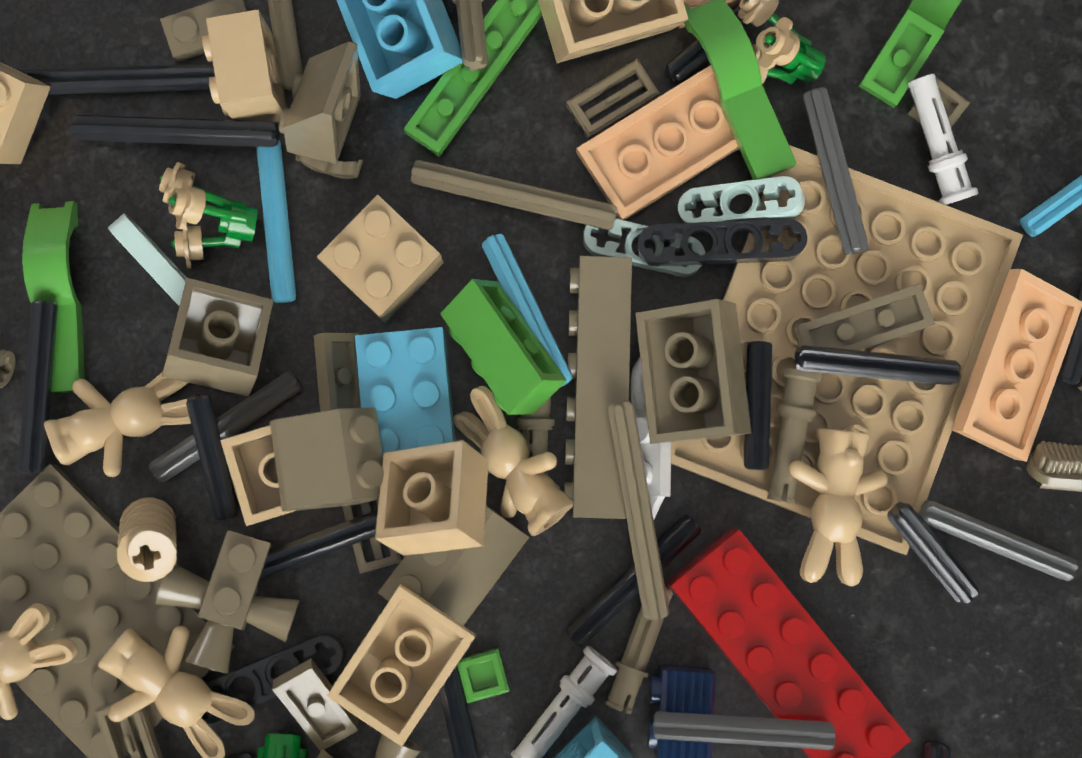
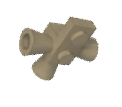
[156,530,299,674]

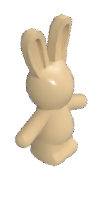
[44,372,191,477]
[453,386,573,536]
[789,429,888,586]
[0,603,77,720]
[98,626,255,758]

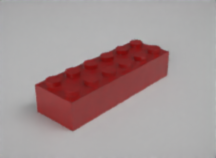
[666,528,912,758]

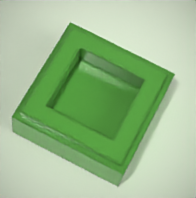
[457,647,510,703]

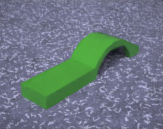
[684,0,797,180]
[859,0,961,108]
[22,201,85,394]

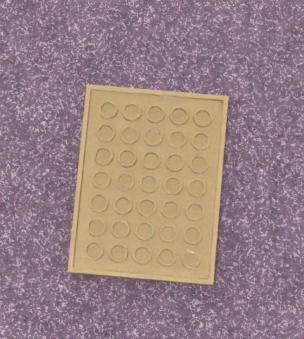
[671,145,1023,555]

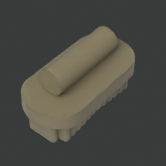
[1026,441,1082,492]

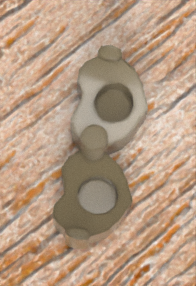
[295,154,363,179]

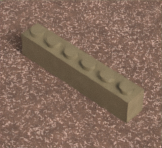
[564,256,632,519]

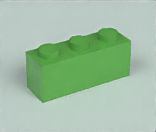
[440,279,567,415]

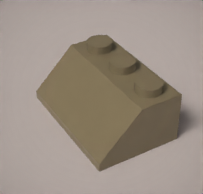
[635,299,751,444]
[378,504,529,626]

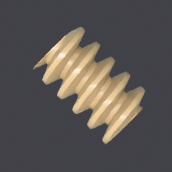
[117,497,176,581]

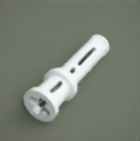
[907,74,979,205]
[511,646,618,758]

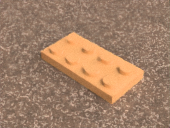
[576,65,739,220]
[951,269,1082,462]

